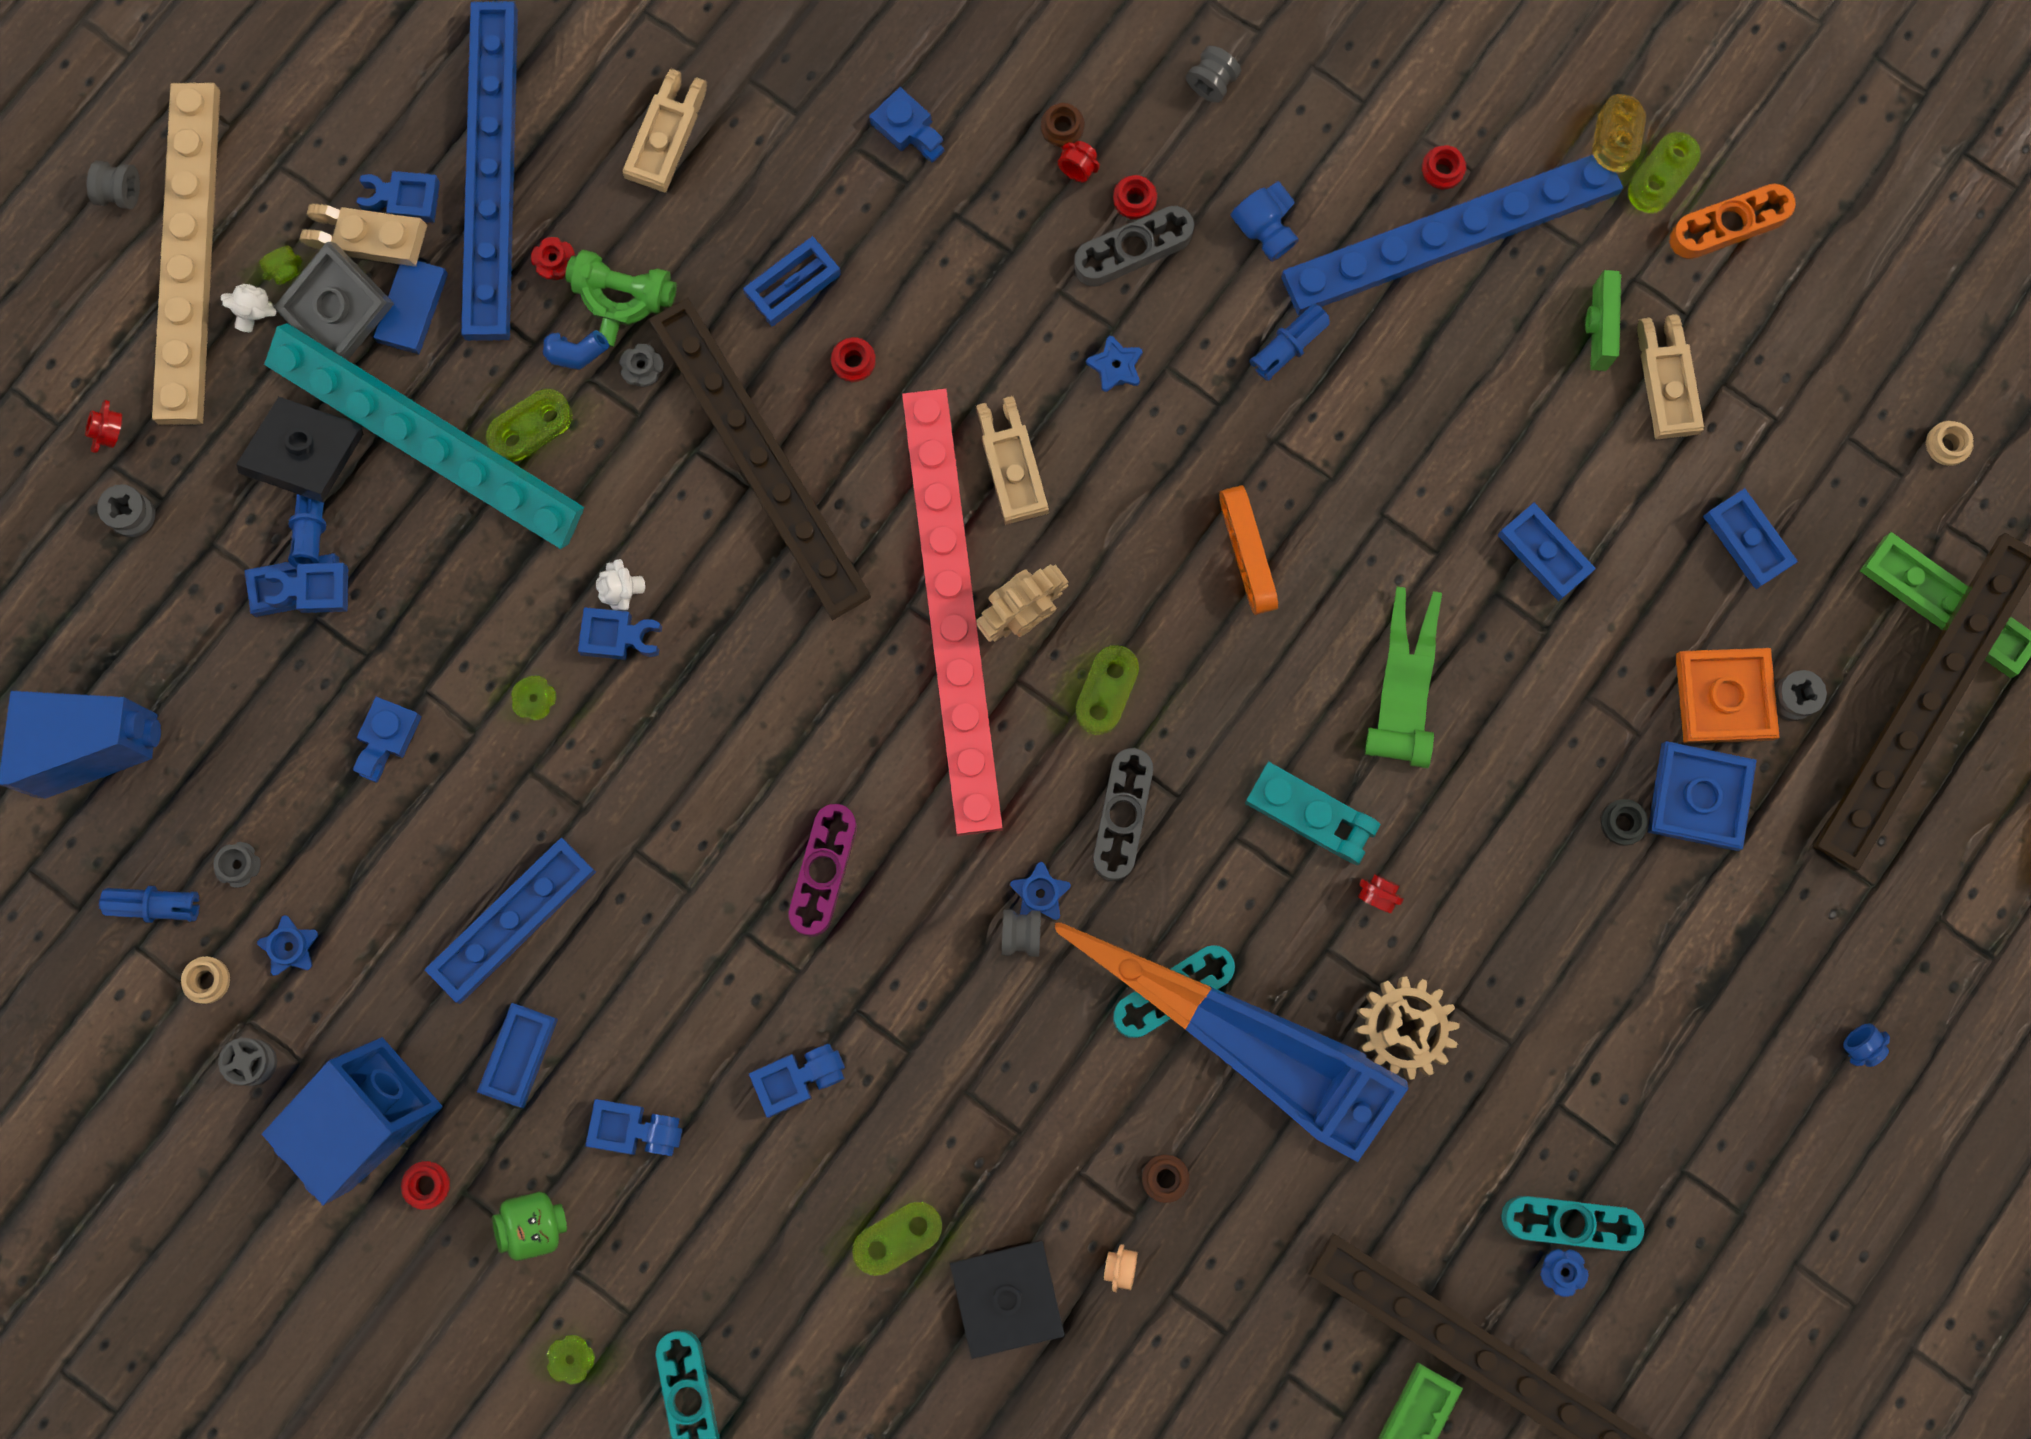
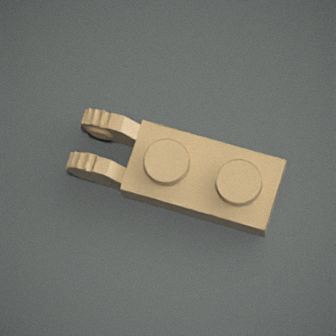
[623,69,707,193]
[299,203,427,267]
[1637,315,1704,440]
[976,396,1049,525]

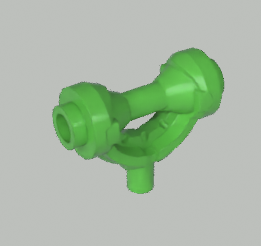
[566,250,677,347]

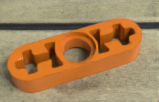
[1669,184,1796,259]
[1219,485,1278,615]

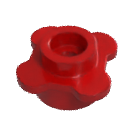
[85,400,122,453]

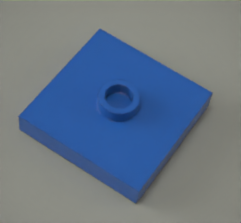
[1647,741,1757,851]

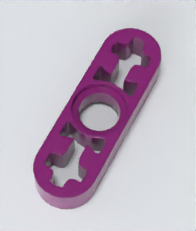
[788,804,857,937]

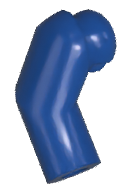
[542,330,609,370]

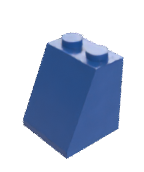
[0,691,161,799]
[262,1037,443,1205]

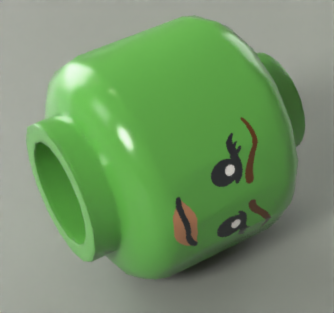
[492,1192,567,1261]

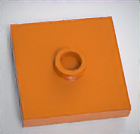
[1676,648,1780,744]

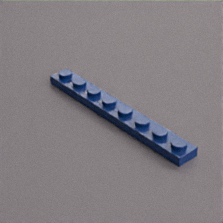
[461,1,518,341]
[1281,149,1623,316]

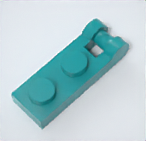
[1245,761,1381,865]

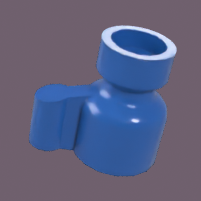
[1230,181,1299,262]

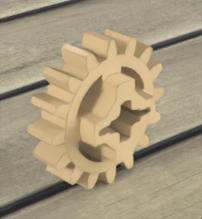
[976,565,1069,642]
[1354,977,1460,1080]

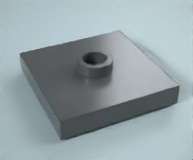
[274,241,394,360]

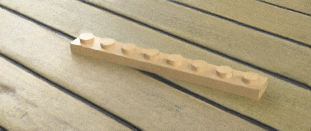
[152,83,220,425]

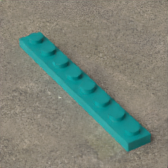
[264,323,585,549]

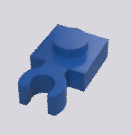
[356,171,440,223]
[264,563,348,613]
[578,607,662,660]

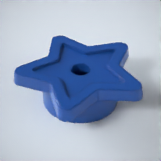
[1086,336,1143,392]
[1010,862,1071,920]
[257,915,318,976]

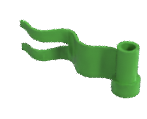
[1365,586,1442,768]

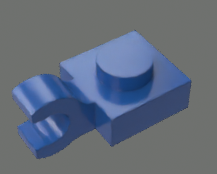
[869,87,944,163]
[353,697,422,783]

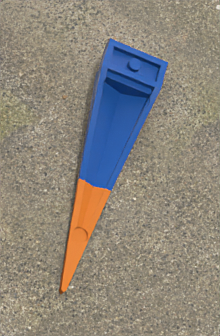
[1055,923,1408,1162]

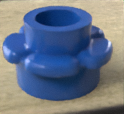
[1843,1023,1890,1067]
[1541,1249,1588,1297]

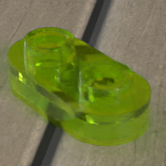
[1628,132,1701,213]
[486,389,572,462]
[1075,645,1139,735]
[852,1202,942,1276]

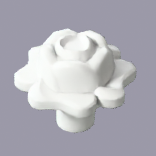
[221,284,277,332]
[596,559,645,611]

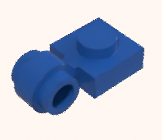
[749,1044,845,1118]
[585,1099,683,1156]

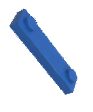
[425,837,596,1004]

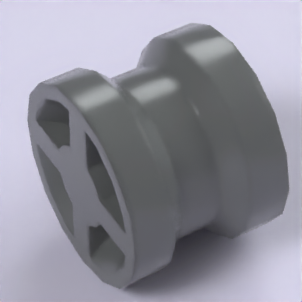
[1186,46,1241,102]
[87,161,140,209]
[97,485,155,537]
[1774,670,1827,721]
[1002,909,1041,957]
[218,1037,277,1086]

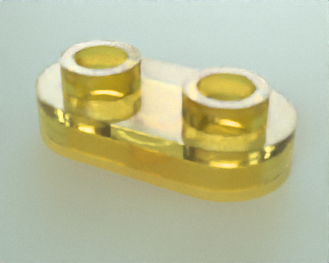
[1592,94,1646,172]

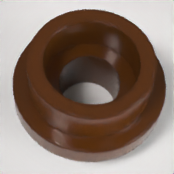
[1041,103,1085,147]
[1142,1155,1190,1203]

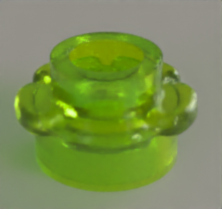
[259,246,303,285]
[511,675,556,720]
[547,1335,594,1384]

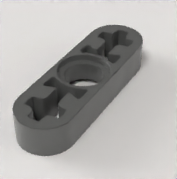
[1074,206,1194,287]
[1093,748,1153,881]

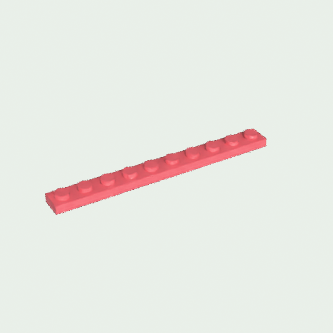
[902,388,1003,836]

